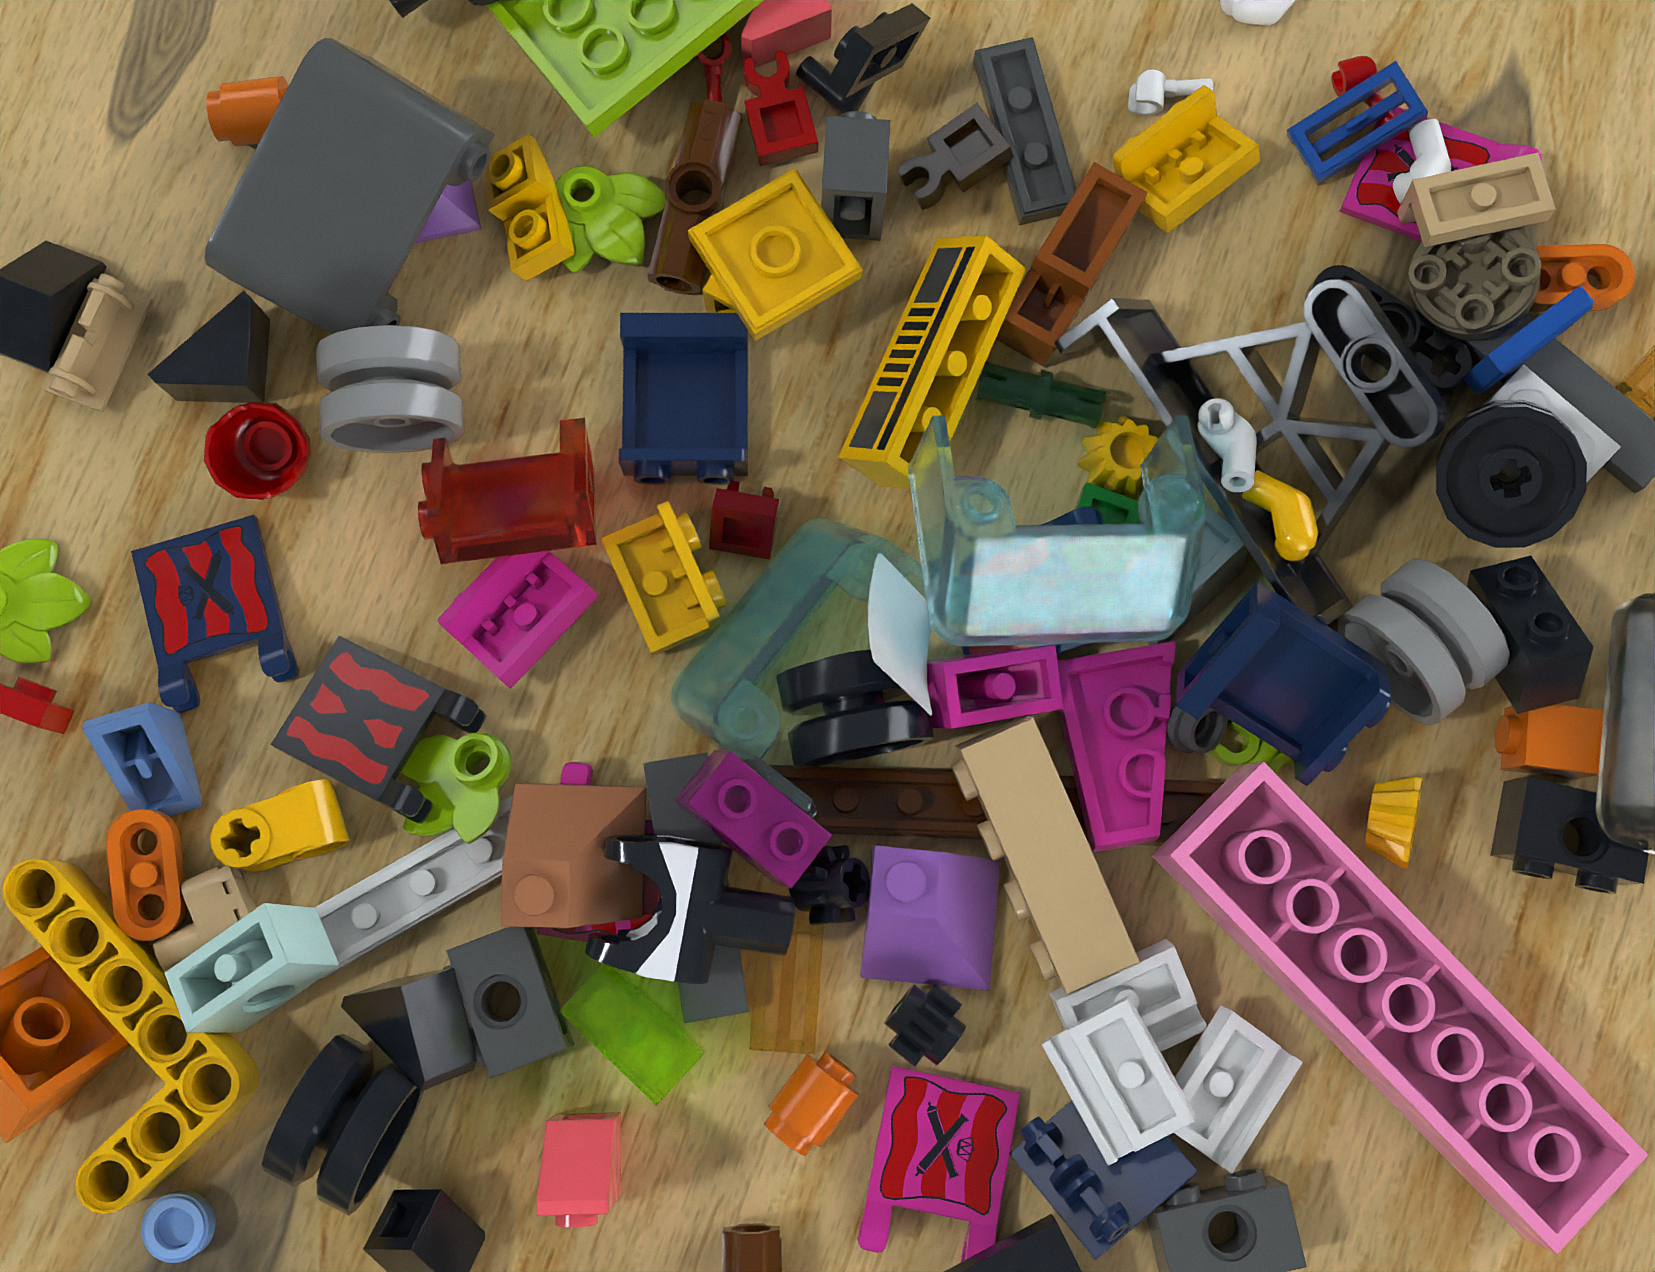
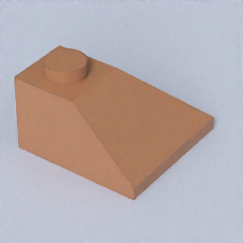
[501,783,647,928]

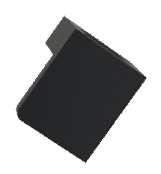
[363,1189,485,1272]

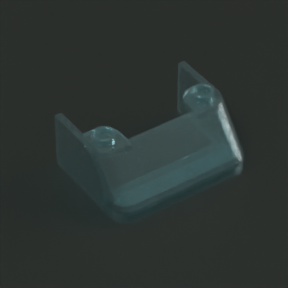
[908,415,1207,646]
[671,518,969,818]

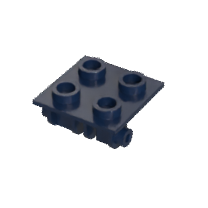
[1010,1100,1198,1260]

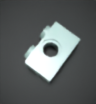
[165,903,339,1033]

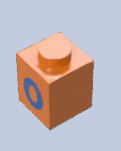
[1495,704,1606,779]

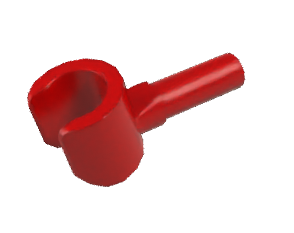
[697,33,731,103]
[1331,56,1395,125]

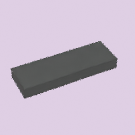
[973,37,1076,225]

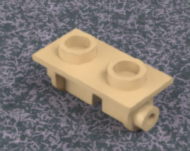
[43,274,153,412]

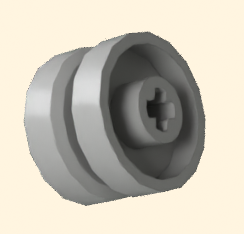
[316,325,465,453]
[1337,558,1510,726]

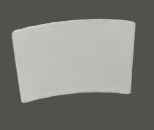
[868,553,935,715]

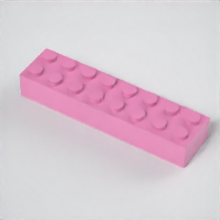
[1152,761,1648,1254]

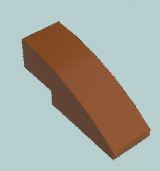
[996,162,1148,367]

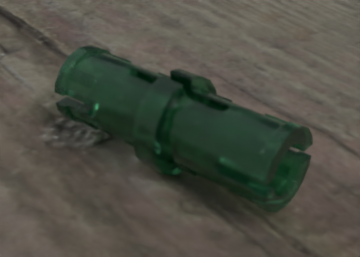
[976,361,1106,429]

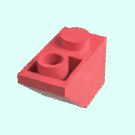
[537,1112,621,1227]

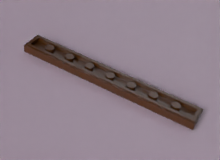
[747,764,1224,846]

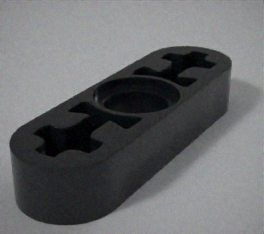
[1305,265,1472,396]

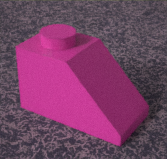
[911,645,1064,729]

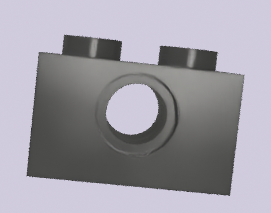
[821,111,891,241]
[443,926,575,1078]
[1147,1168,1307,1272]

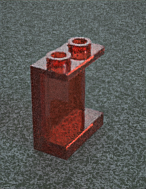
[418,417,597,564]

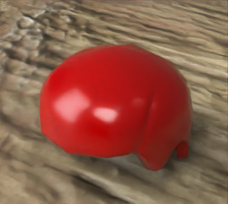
[204,402,311,500]

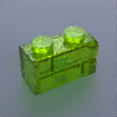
[559,964,706,1106]

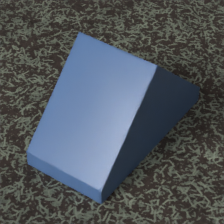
[82,702,202,816]

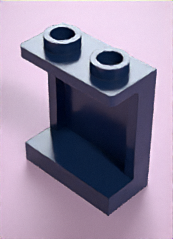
[619,313,748,485]
[1176,581,1391,786]

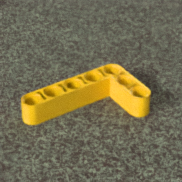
[2,859,259,1214]

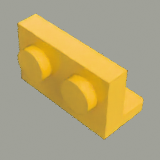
[1113,85,1260,234]
[601,501,728,656]

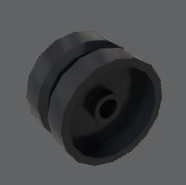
[1436,400,1587,548]
[776,649,934,768]
[262,1034,424,1216]

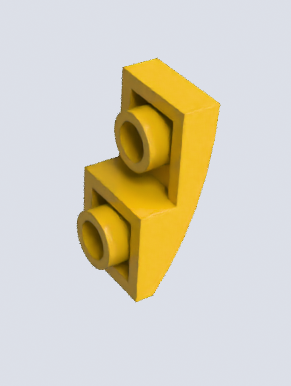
[482,134,575,282]

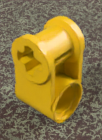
[210,779,350,873]

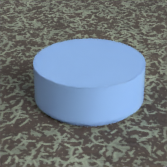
[141,1190,216,1263]

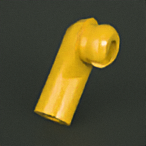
[1242,470,1318,561]

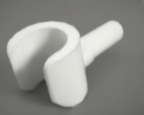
[1128,69,1213,116]

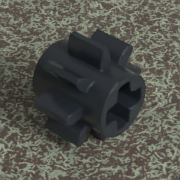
[789,845,870,926]
[884,983,966,1067]

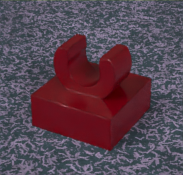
[709,481,779,560]

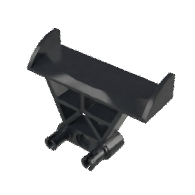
[1054,279,1448,625]

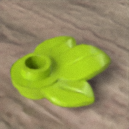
[555,166,666,273]
[0,539,92,664]
[401,733,512,844]

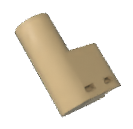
[153,865,256,972]

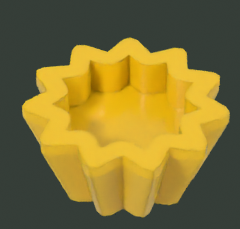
[1077,415,1167,500]
[1365,777,1423,869]

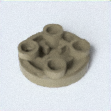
[1408,227,1541,340]

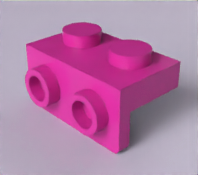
[438,529,598,689]

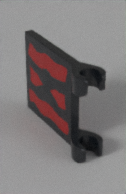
[271,636,486,824]

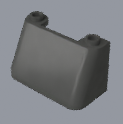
[204,38,495,334]

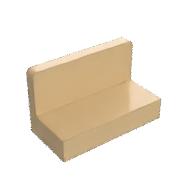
[1397,153,1556,247]

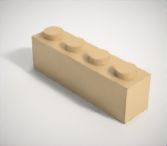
[951,715,1140,994]

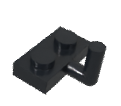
[796,3,931,114]

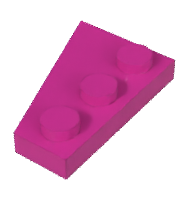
[1058,641,1176,853]

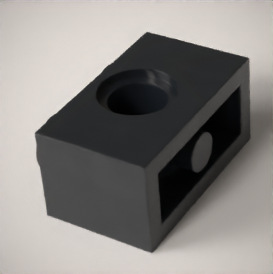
[1467,555,1594,714]
[1490,777,1655,894]

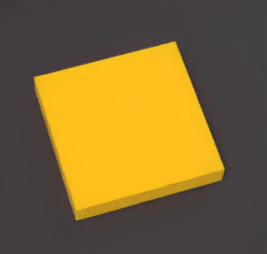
[688,167,863,341]

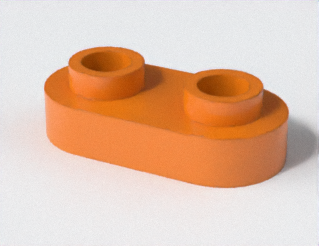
[1528,244,1635,312]
[106,809,187,941]

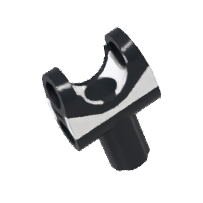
[585,835,795,984]

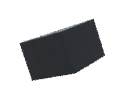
[0,240,107,373]
[147,290,270,403]
[341,968,477,1091]

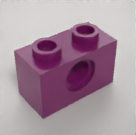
[674,750,832,888]

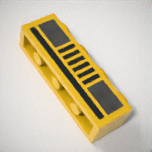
[838,235,1026,492]

